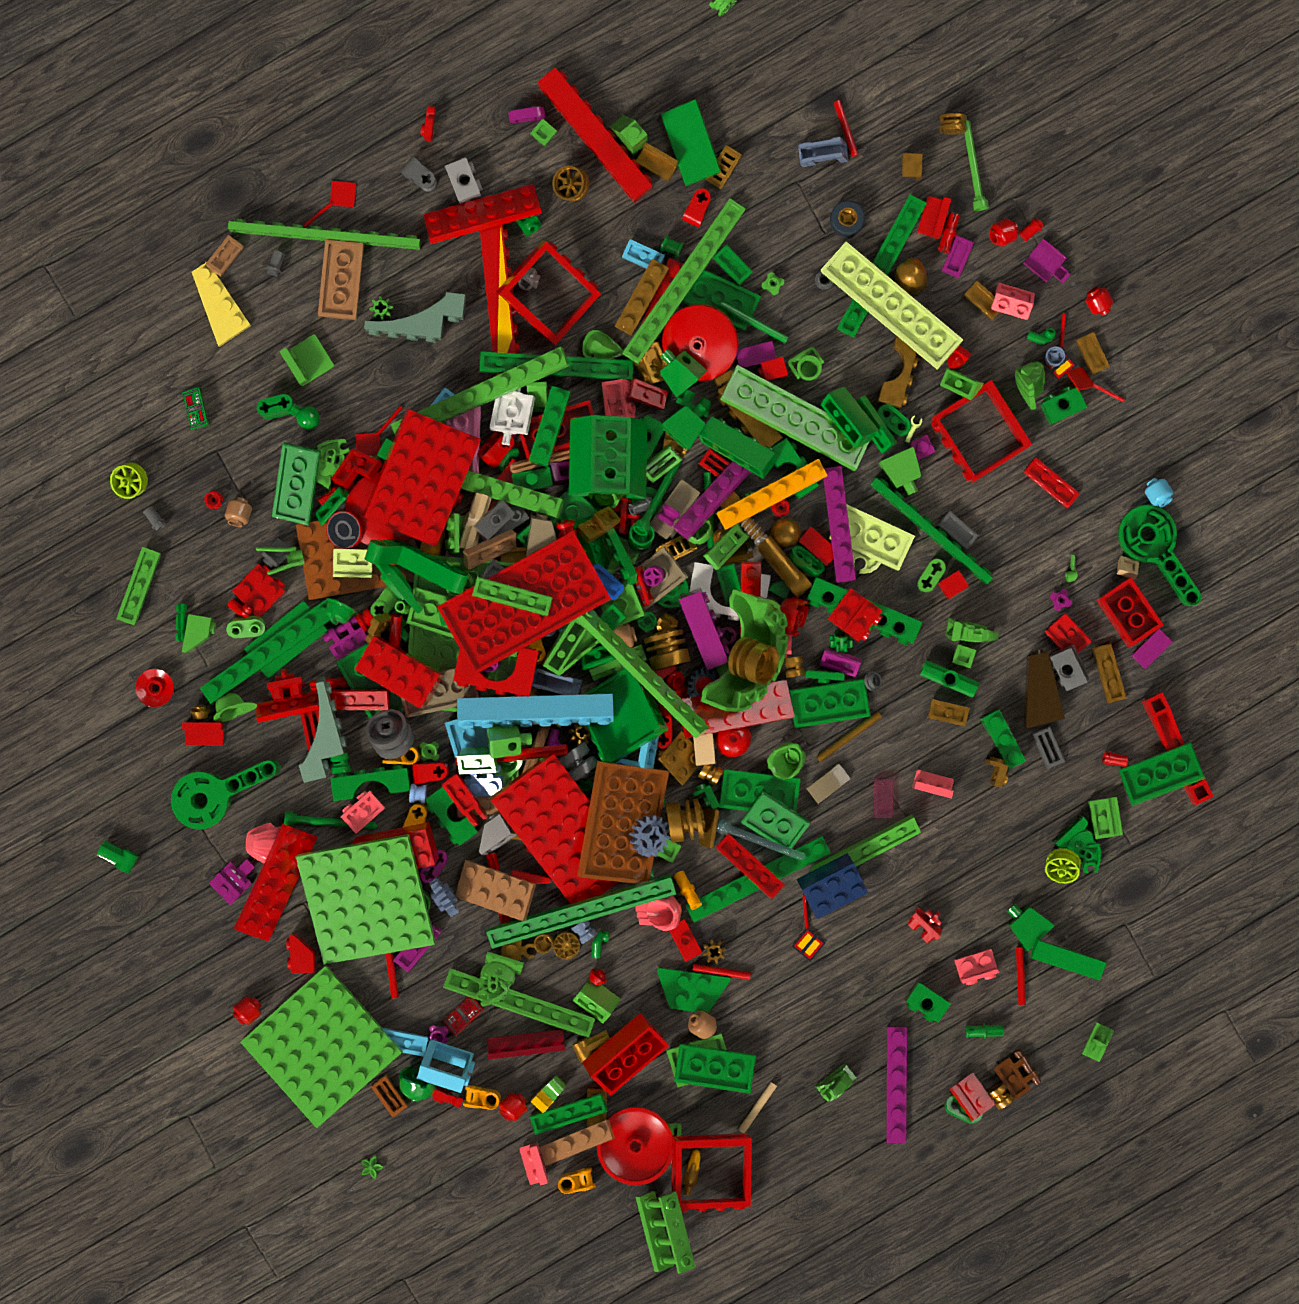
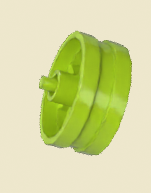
[110,462,148,499]
[1045,848,1081,884]

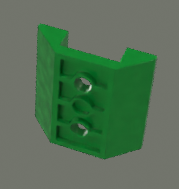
[569,415,647,499]

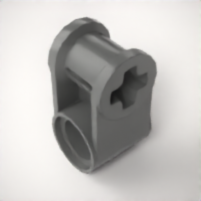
[400,156,437,192]

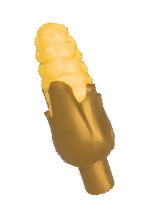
[682,1150,700,1196]

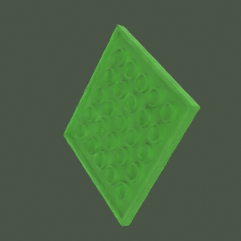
[296,834,436,964]
[240,965,402,1128]

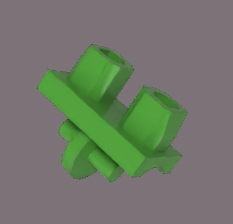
[1081,1022,1114,1062]

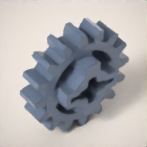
[629,814,671,857]
[429,877,459,917]

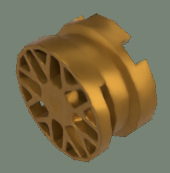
[940,113,967,135]
[553,931,580,960]

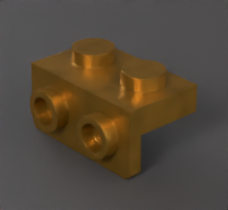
[984,757,1009,788]

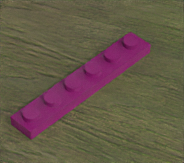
[673,461,751,540]
[824,466,856,583]
[886,1026,907,1143]

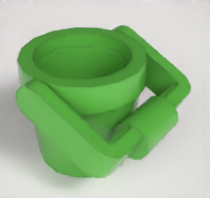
[788,347,824,381]

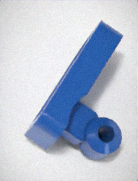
[593,564,624,600]

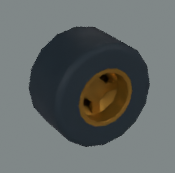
[830,200,865,237]

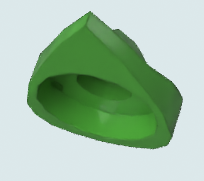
[582,330,623,359]

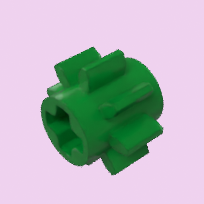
[830,629,853,653]

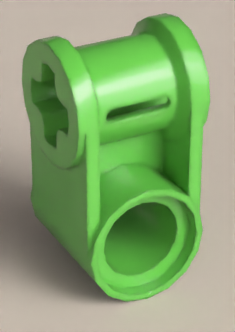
[370,587,402,617]

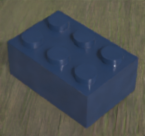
[796,853,868,919]

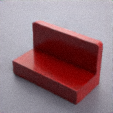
[917,196,951,239]
[182,722,224,746]

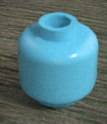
[1145,478,1174,507]

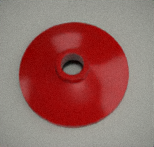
[135,669,174,707]

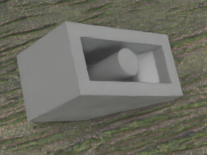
[479,813,517,855]

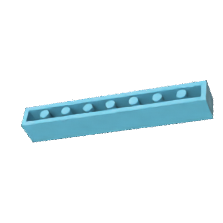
[457,694,613,729]

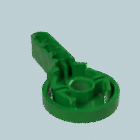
[1118,505,1201,606]
[171,759,281,830]

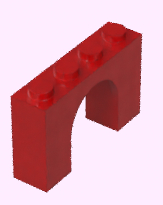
[453,647,539,697]

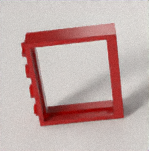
[496,240,601,345]
[931,380,1032,483]
[671,1133,752,1212]

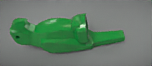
[375,564,423,614]

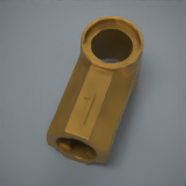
[572,1030,610,1063]

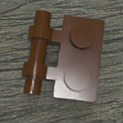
[993,1049,1041,1100]

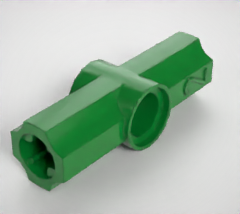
[919,660,979,698]

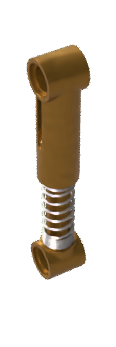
[720,491,812,598]

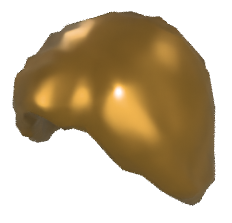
[895,258,928,295]

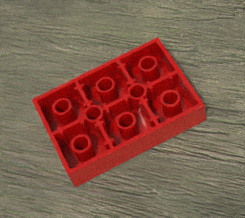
[363,408,481,547]

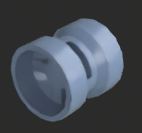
[1044,346,1065,367]
[571,920,598,944]

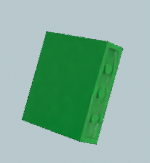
[584,666,669,763]

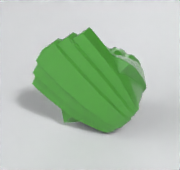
[1015,362,1045,410]

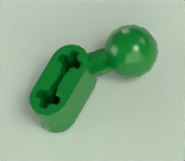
[257,394,320,430]

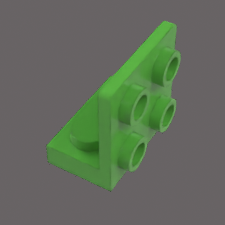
[279,335,334,387]
[445,513,465,554]

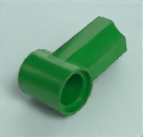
[97,840,139,874]

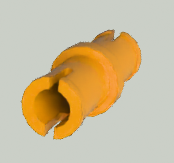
[673,871,702,910]

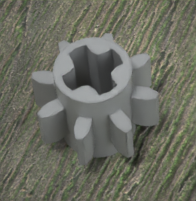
[518,267,540,291]

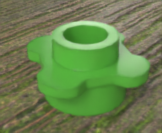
[762,272,784,295]
[420,742,439,761]

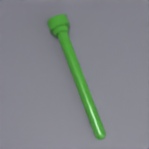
[964,120,989,211]

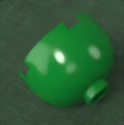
[399,1066,437,1102]

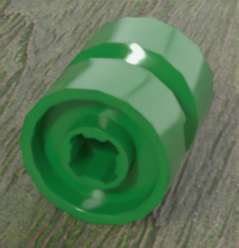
[627,524,655,552]

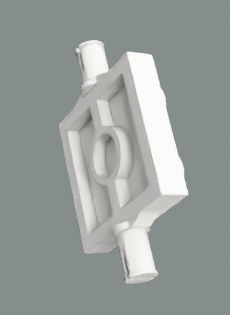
[489,388,535,445]

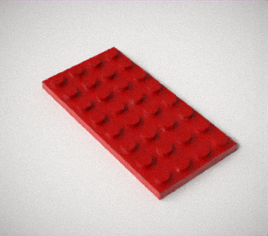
[437,531,611,675]
[489,752,619,904]

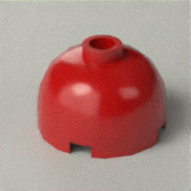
[780,597,809,637]
[714,727,752,757]

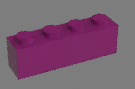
[679,588,730,670]

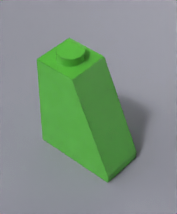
[608,115,647,157]

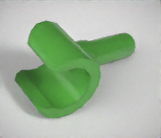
[1065,555,1078,582]

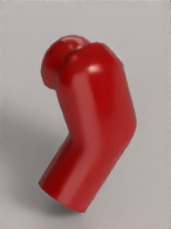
[227,599,253,618]

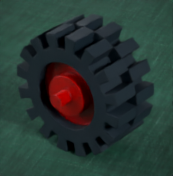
[685,669,720,698]

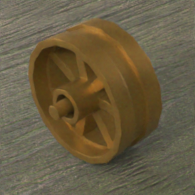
[552,165,590,202]

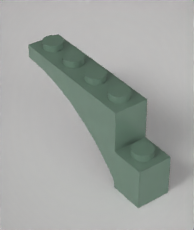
[364,292,466,343]
[299,677,347,783]

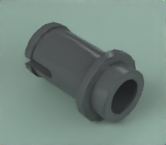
[266,250,285,276]
[628,497,652,516]
[143,506,166,531]

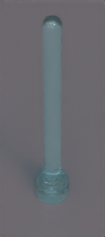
[716,818,805,860]

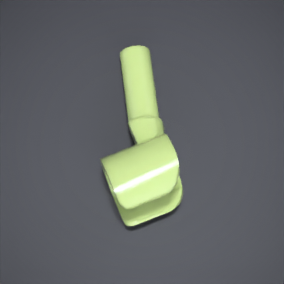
[905,416,922,443]

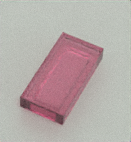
[873,779,893,818]

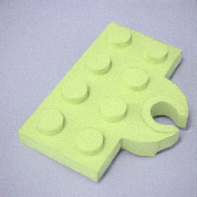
[829,505,915,574]

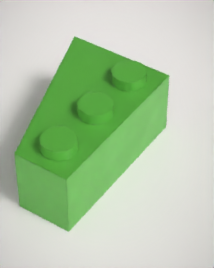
[541,619,599,676]

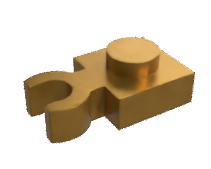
[365,612,392,643]
[501,940,534,960]

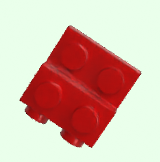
[232,564,287,617]
[828,588,883,642]

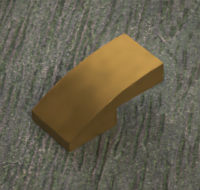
[576,506,621,544]

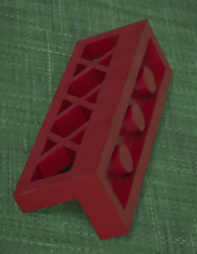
[487,1029,566,1060]

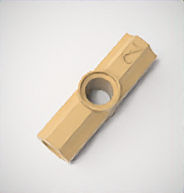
[459,493,492,551]

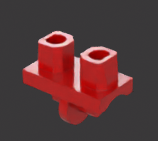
[612,498,642,535]
[267,669,305,702]
[908,907,943,943]

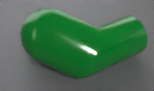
[1026,328,1056,345]

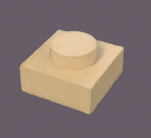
[1117,556,1139,580]

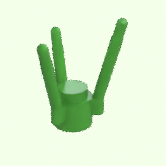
[256,546,304,575]

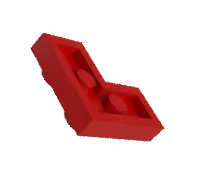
[331,448,382,489]

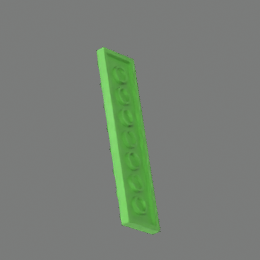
[720,365,869,471]

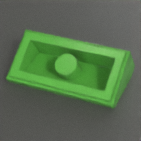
[940,368,984,400]

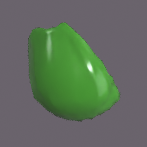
[767,742,806,780]

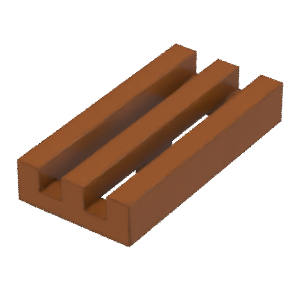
[370,1074,409,1117]

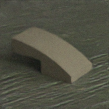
[806,764,851,804]

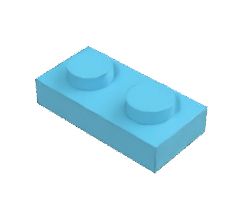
[622,239,665,269]

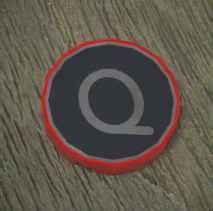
[326,511,364,549]

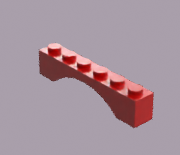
[1141,692,1214,805]

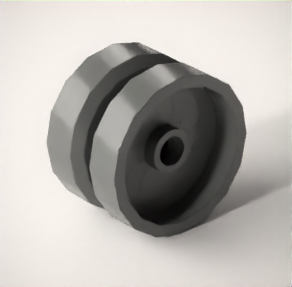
[366,709,414,759]
[559,742,598,782]

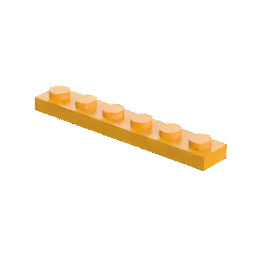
[716,459,828,530]

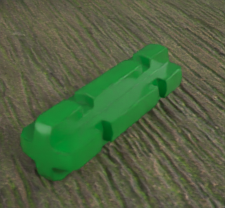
[176,604,187,641]

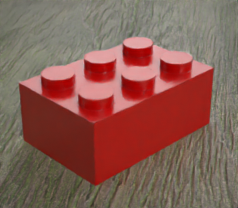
[1096,577,1163,647]

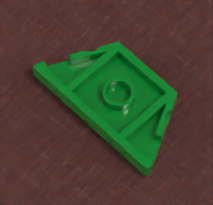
[657,967,731,1013]

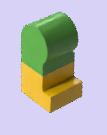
[531,1075,567,1113]

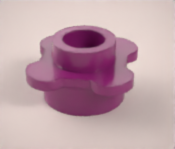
[1050,589,1072,611]
[429,1025,448,1044]

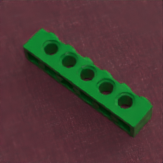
[806,577,922,646]

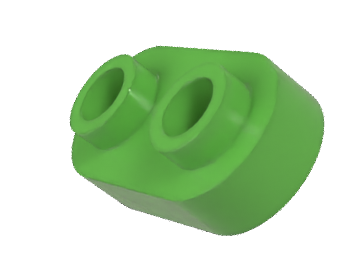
[226,616,265,638]

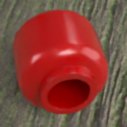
[989,218,1019,247]
[1085,286,1114,316]
[232,996,262,1025]
[498,1093,527,1122]

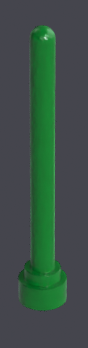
[633,461,681,536]
[284,811,377,829]

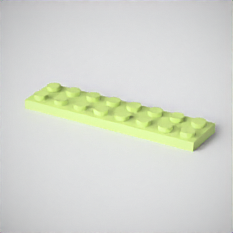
[821,242,963,370]

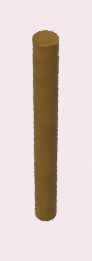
[816,711,882,763]

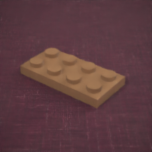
[318,240,364,320]
[455,860,536,921]

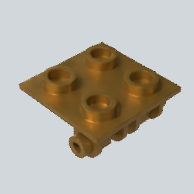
[657,731,699,785]

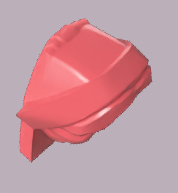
[246,823,281,863]
[635,896,682,931]

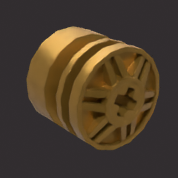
[644,629,691,671]
[728,637,779,685]
[666,799,705,843]

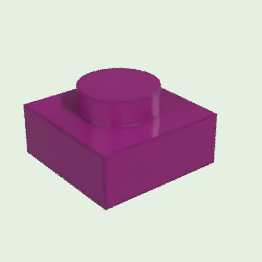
[909,435,935,461]

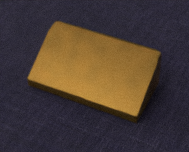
[698,808,719,848]

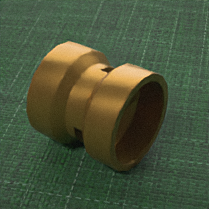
[784,656,805,678]
[698,764,724,786]
[534,933,554,954]
[988,1083,1014,1110]

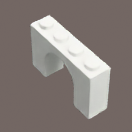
[689,562,770,621]

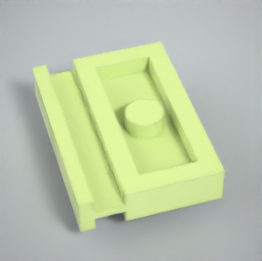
[333,548,373,578]

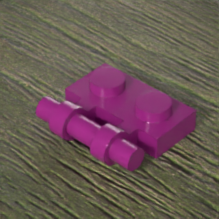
[322,616,368,661]

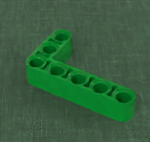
[364,539,469,594]

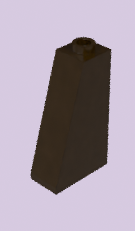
[1024,649,1065,728]

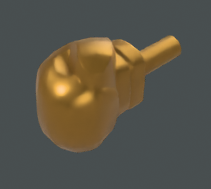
[657,612,679,631]

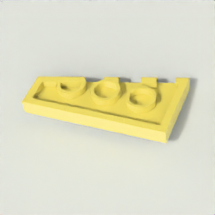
[192,262,251,347]

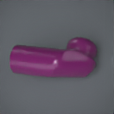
[547,728,561,746]

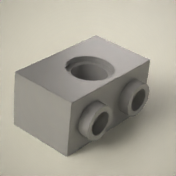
[445,158,483,204]

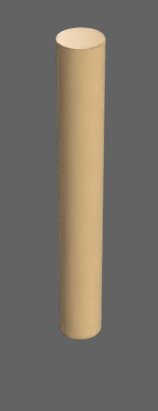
[738,1082,777,1133]

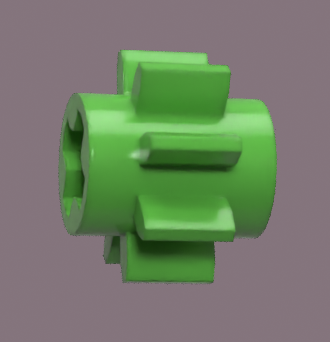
[369,296,394,321]

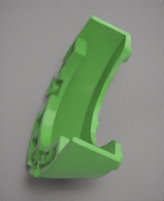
[701,589,788,712]

